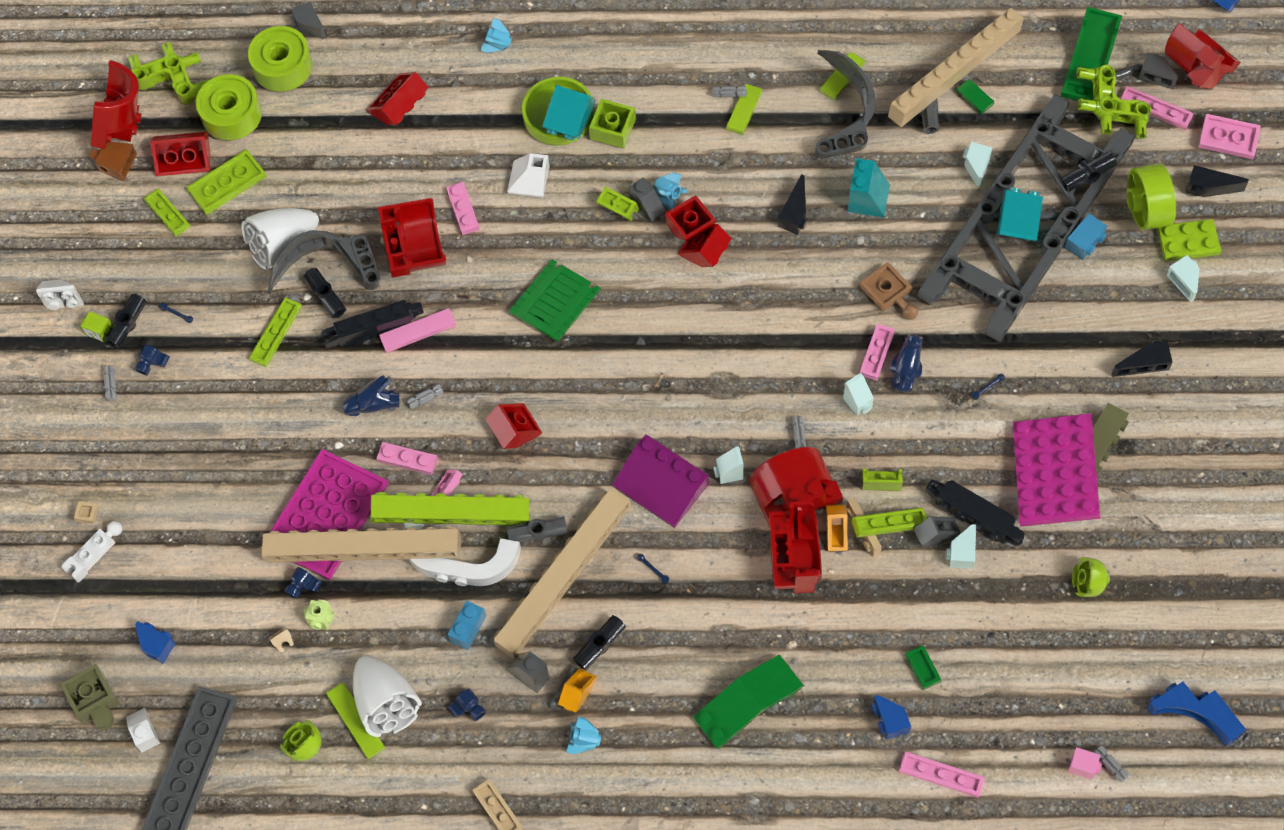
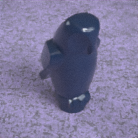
[890,334,923,393]
[342,375,400,416]

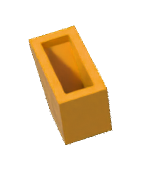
[826,505,848,551]
[558,668,597,713]

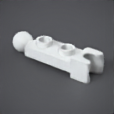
[62,521,122,582]

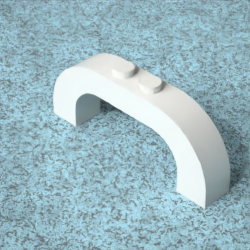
[403,523,521,586]

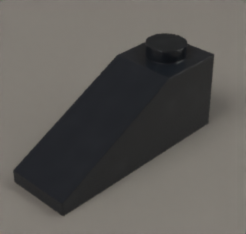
[1186,165,1249,197]
[778,174,808,235]
[1112,341,1173,377]

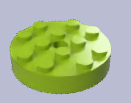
[522,77,594,146]

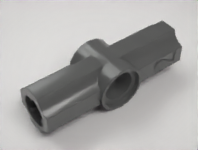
[919,99,939,134]
[507,516,568,543]

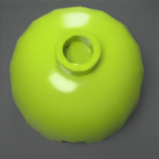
[1072,557,1110,597]
[280,719,322,761]

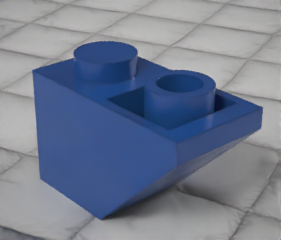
[135,621,176,664]
[871,695,911,739]

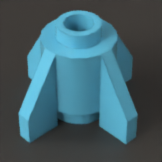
[481,18,512,53]
[653,172,688,209]
[566,716,601,754]

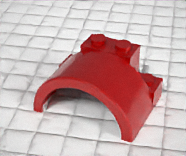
[1165,23,1241,90]
[91,60,142,149]
[378,198,446,278]
[749,447,843,528]

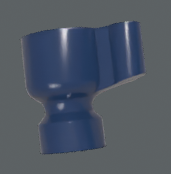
[134,345,170,376]
[284,567,322,599]
[448,688,487,722]

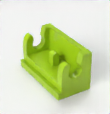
[596,186,639,221]
[862,468,903,491]

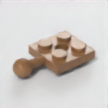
[859,262,918,320]

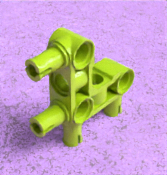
[127,42,209,105]
[1076,65,1151,139]

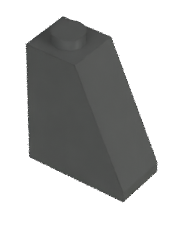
[506,651,550,693]

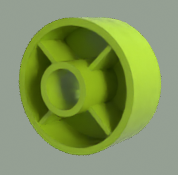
[248,26,313,92]
[196,74,262,141]
[1127,163,1176,231]

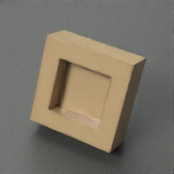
[74,501,99,524]
[268,627,293,652]

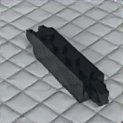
[321,300,424,348]
[925,480,1025,546]

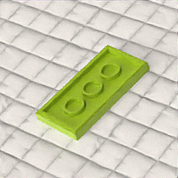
[186,149,267,215]

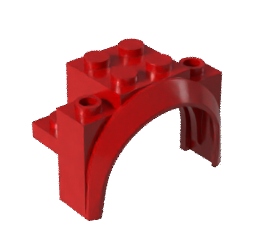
[769,501,822,594]

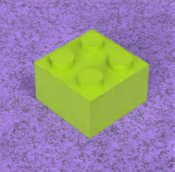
[589,98,636,149]

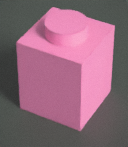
[1068,747,1102,780]

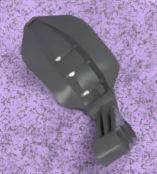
[815,50,876,159]
[268,230,380,295]

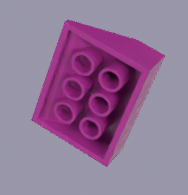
[612,434,709,528]

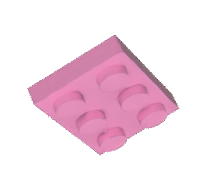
[1198,114,1261,160]

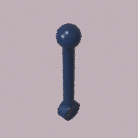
[160,303,193,323]
[972,374,1005,400]
[637,554,669,584]

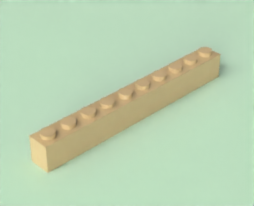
[888,8,1024,127]
[493,488,631,659]
[261,527,461,563]

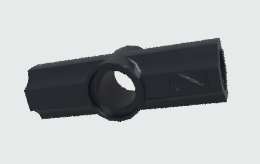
[1060,152,1117,192]
[303,267,346,319]
[104,294,147,348]
[573,615,626,671]

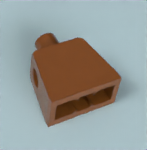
[90,142,137,182]

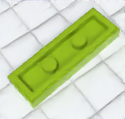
[820,52,865,100]
[726,84,763,135]
[144,188,191,237]

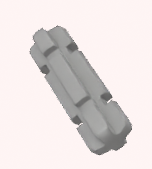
[712,86,747,97]
[103,365,117,401]
[407,384,443,409]
[792,416,806,448]
[1094,746,1129,782]

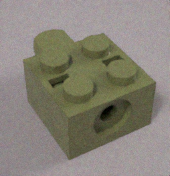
[60,664,120,730]

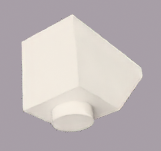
[126,708,160,752]

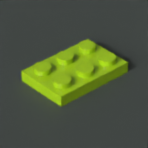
[1157,219,1222,262]

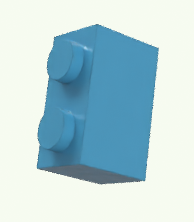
[1065,213,1107,260]
[448,600,486,650]

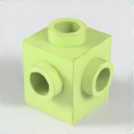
[304,599,334,631]

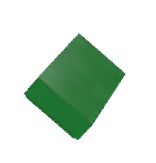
[956,79,994,115]
[905,645,942,690]

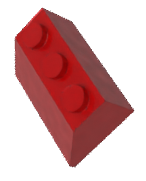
[366,72,429,125]
[150,131,210,176]

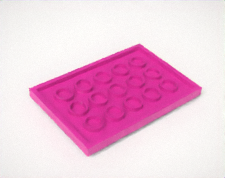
[1013,414,1101,527]
[270,449,389,581]

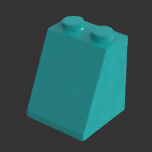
[542,85,596,141]
[848,158,890,218]
[996,187,1043,241]

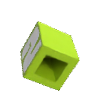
[80,311,113,342]

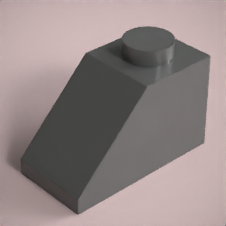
[290,2,326,39]
[1139,52,1178,90]
[629,177,666,223]
[914,517,961,546]

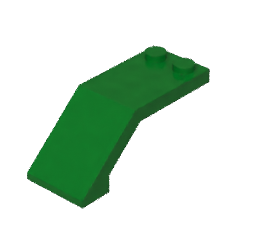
[1060,7,1122,101]
[693,654,805,749]

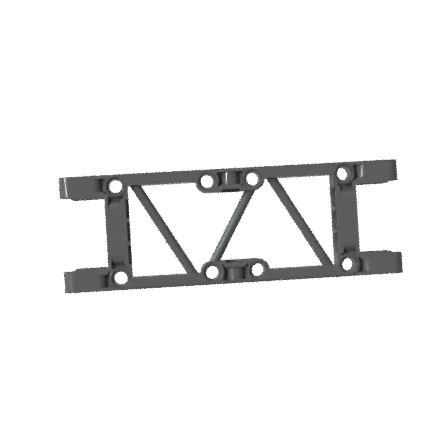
[917,94,1136,342]

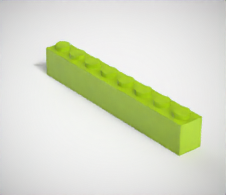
[370,492,529,525]

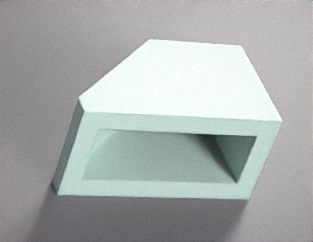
[963,141,992,187]
[1166,255,1200,302]
[843,373,874,416]
[713,447,743,484]
[946,524,976,569]

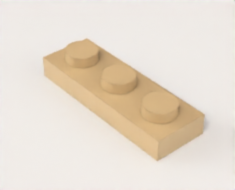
[846,497,882,557]
[472,779,524,830]

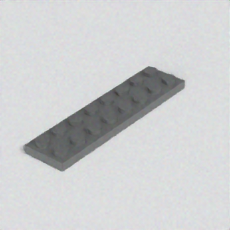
[142,686,238,830]

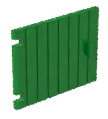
[509,259,601,342]

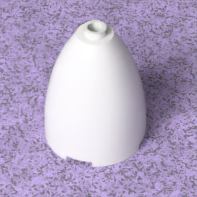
[241,208,319,270]
[353,656,422,737]

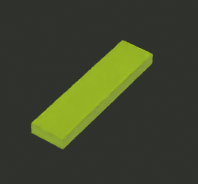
[249,297,302,367]
[851,508,927,538]
[326,682,386,760]

